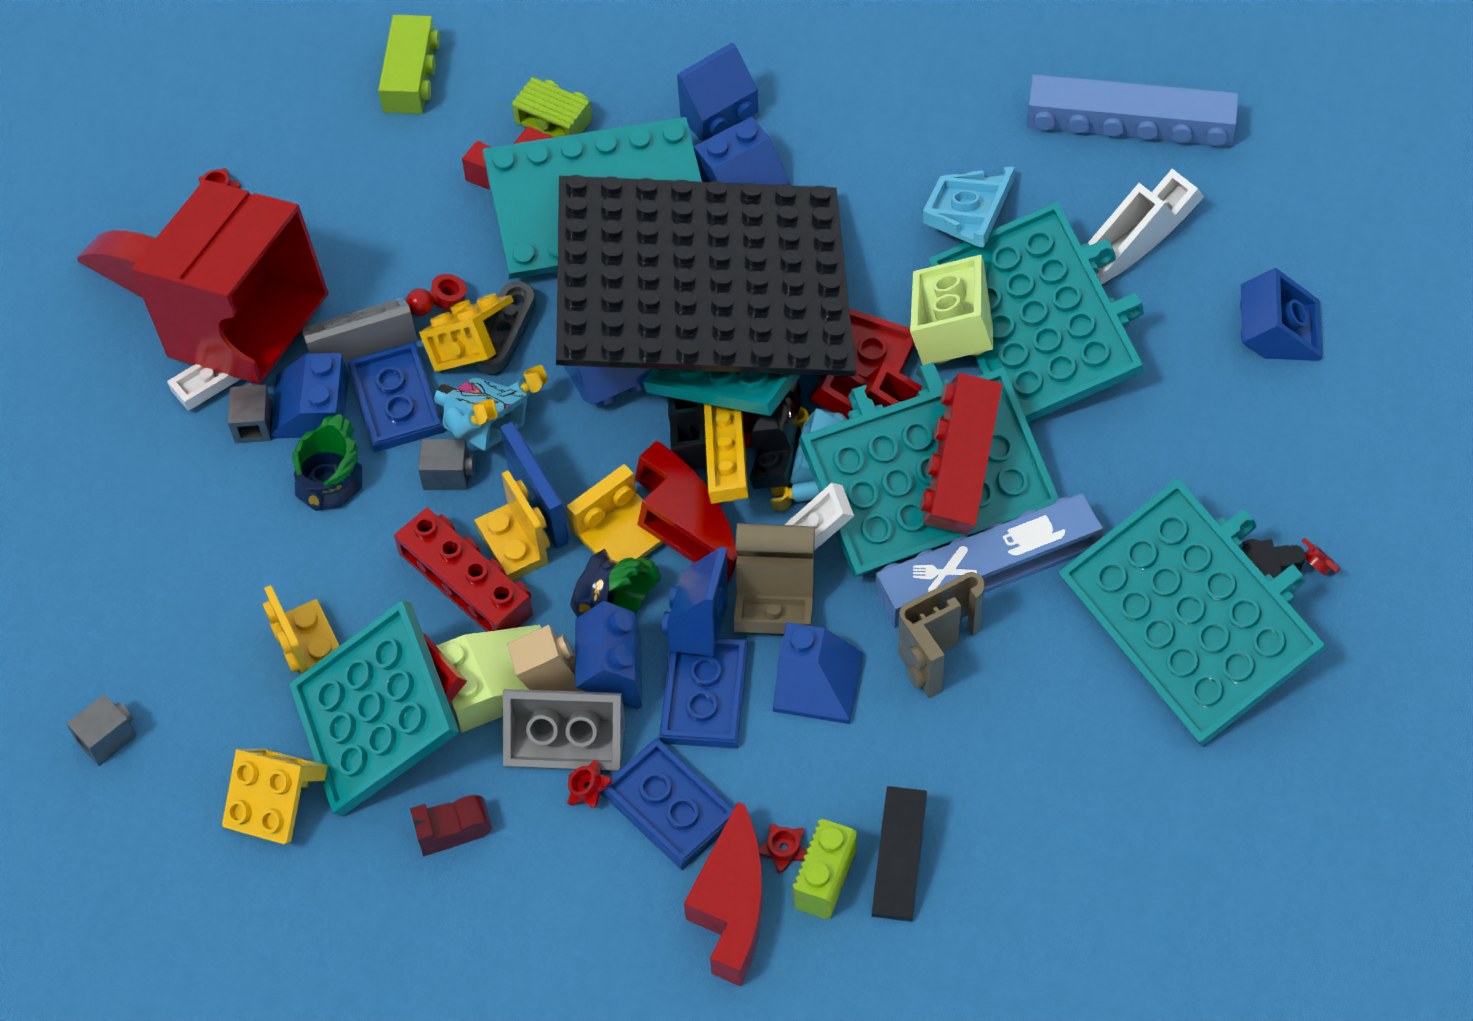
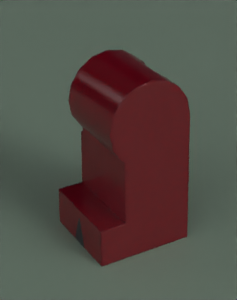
[410,795,492,857]

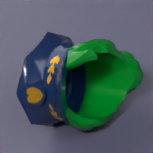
[292,414,362,510]
[570,549,661,618]

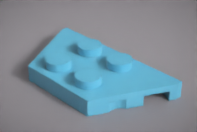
[923,167,1015,248]

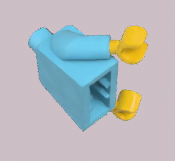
[434,365,548,451]
[770,407,848,511]

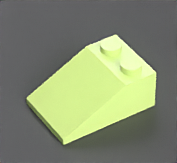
[910,254,993,365]
[437,625,541,733]

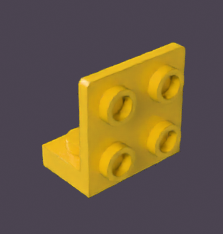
[419,293,514,372]
[566,464,663,562]
[474,470,550,581]
[262,585,340,674]
[222,748,328,844]

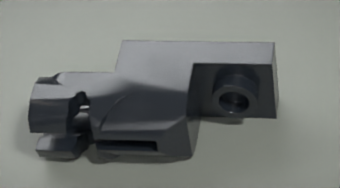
[749,381,801,489]

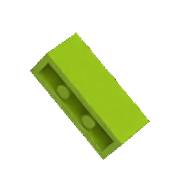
[378,15,440,114]

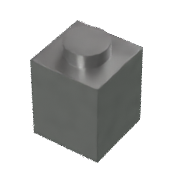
[228,384,273,443]
[418,439,475,490]
[66,694,136,766]

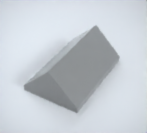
[301,297,417,363]
[503,689,625,771]

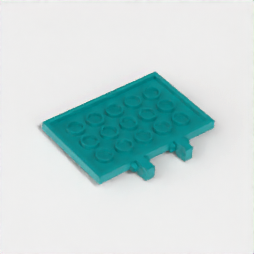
[483,117,702,280]
[928,201,1145,423]
[798,362,1059,578]
[1058,478,1327,747]

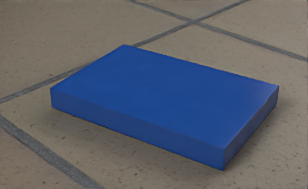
[347,342,444,452]
[500,421,569,549]
[659,638,748,749]
[600,737,734,870]

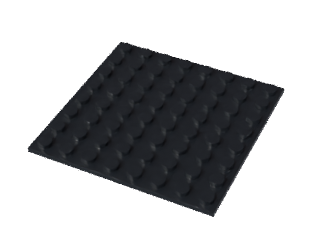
[556,175,856,376]

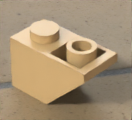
[507,625,584,692]

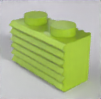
[512,77,593,137]
[792,819,857,919]

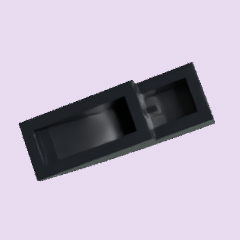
[668,397,707,469]
[872,786,927,922]

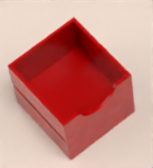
[131,179,329,384]

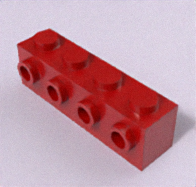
[920,372,1003,535]
[394,507,533,632]

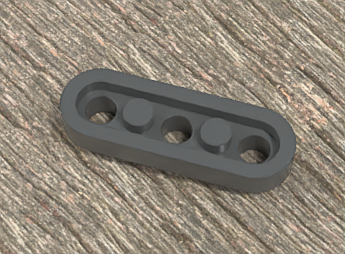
[474,282,536,374]

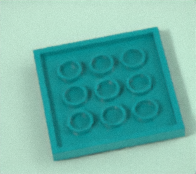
[643,369,801,416]
[289,600,460,816]

